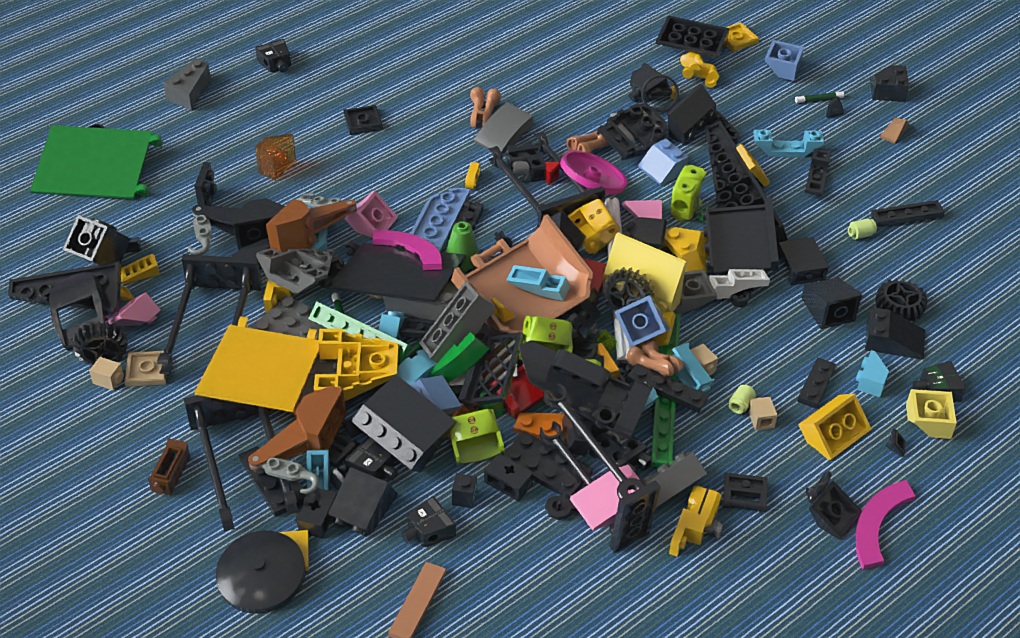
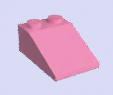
[570,465,640,531]

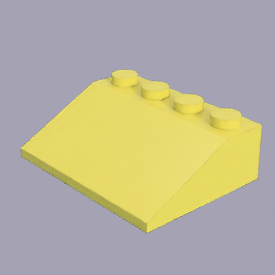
[603,232,686,313]

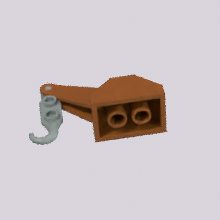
[266,193,357,252]
[248,386,347,494]

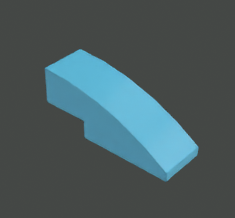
[507,265,570,301]

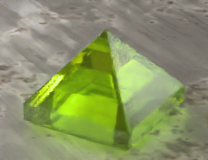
[594,329,617,353]

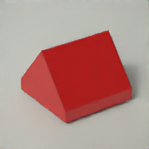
[544,162,560,185]

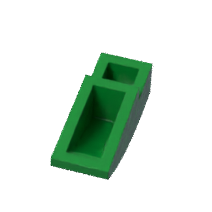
[428,332,489,383]

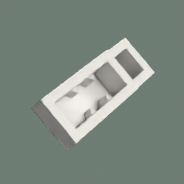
[709,269,770,299]

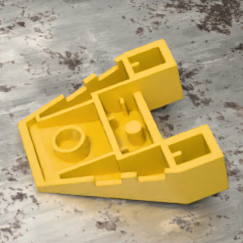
[314,329,398,401]

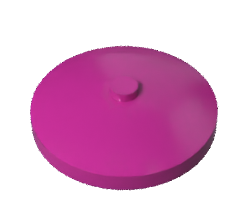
[560,150,628,195]

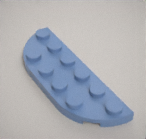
[411,188,470,252]

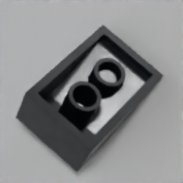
[865,307,925,360]

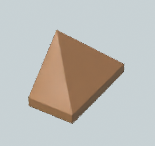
[880,118,910,144]

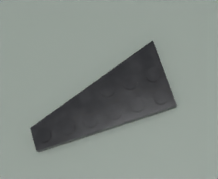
[8,261,122,312]

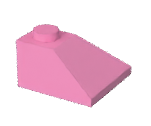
[345,191,398,238]
[622,200,662,219]
[108,292,160,326]

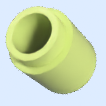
[848,218,877,240]
[729,385,756,414]

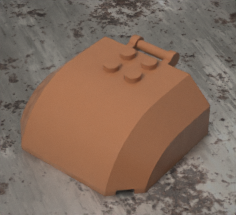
[451,214,593,334]

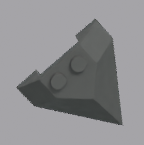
[256,249,334,293]

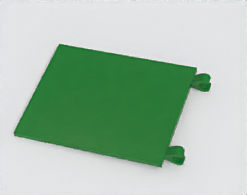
[30,125,163,199]

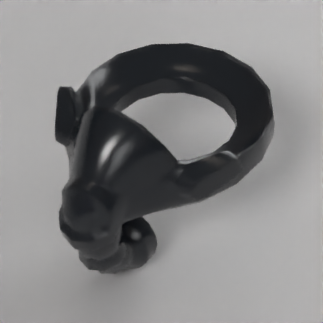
[806,471,832,504]

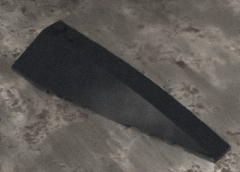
[705,120,788,245]

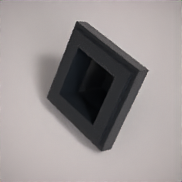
[886,429,906,457]

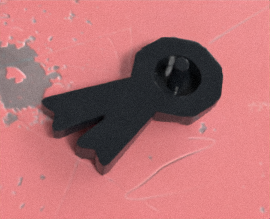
[545,495,578,520]

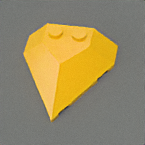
[659,227,709,274]

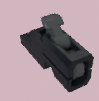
[563,287,604,347]

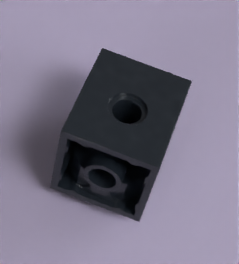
[62,215,131,265]

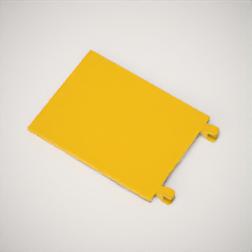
[195,316,319,412]

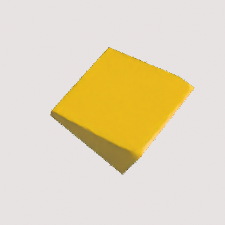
[492,298,515,323]

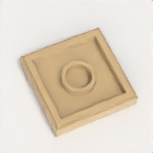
[125,351,167,387]

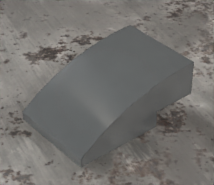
[474,102,533,154]
[674,270,717,314]

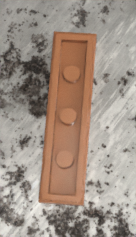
[388,562,446,638]

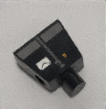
[255,39,291,73]
[345,436,398,481]
[401,496,456,547]

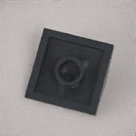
[809,481,862,539]

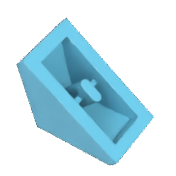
[307,450,330,490]

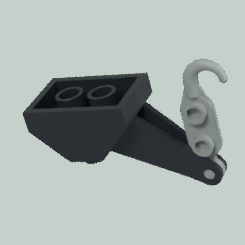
[188,198,285,255]

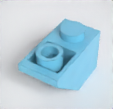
[379,311,409,340]
[856,350,889,397]

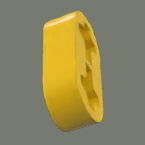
[465,162,481,190]

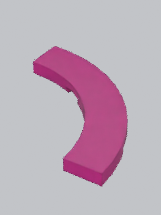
[372,230,442,270]
[855,480,915,570]

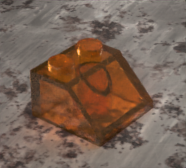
[255,134,296,181]

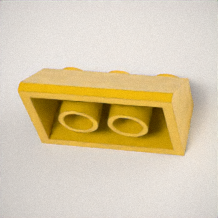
[798,394,871,460]

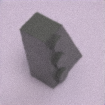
[163,58,211,111]
[641,451,707,507]

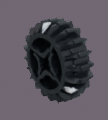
[602,267,655,311]
[875,278,928,322]
[72,321,128,365]

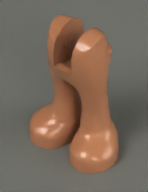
[470,87,501,128]
[567,131,610,153]
[627,339,684,376]

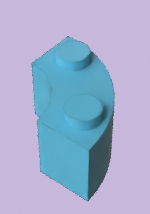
[397,349,437,385]

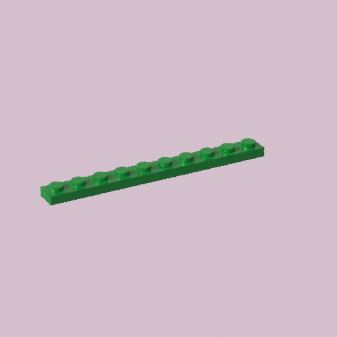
[651,314,681,468]

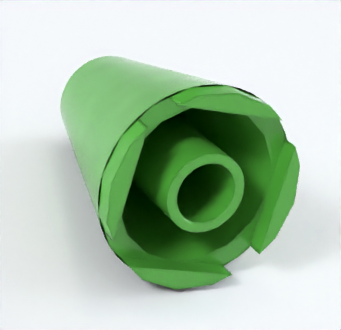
[446,222,480,273]

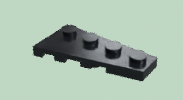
[238,446,309,517]

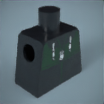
[913,361,966,402]

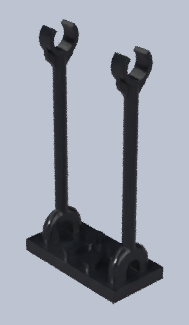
[488,132,605,223]
[157,254,262,374]
[539,384,661,553]
[184,395,298,532]

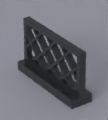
[459,332,525,410]

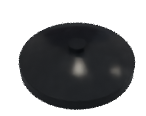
[216,530,306,614]

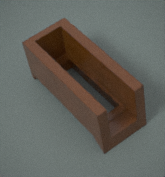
[148,438,190,496]

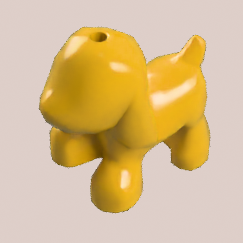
[680,52,719,88]

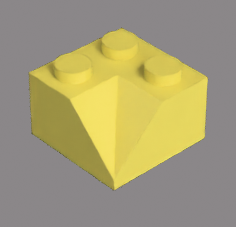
[906,389,957,439]

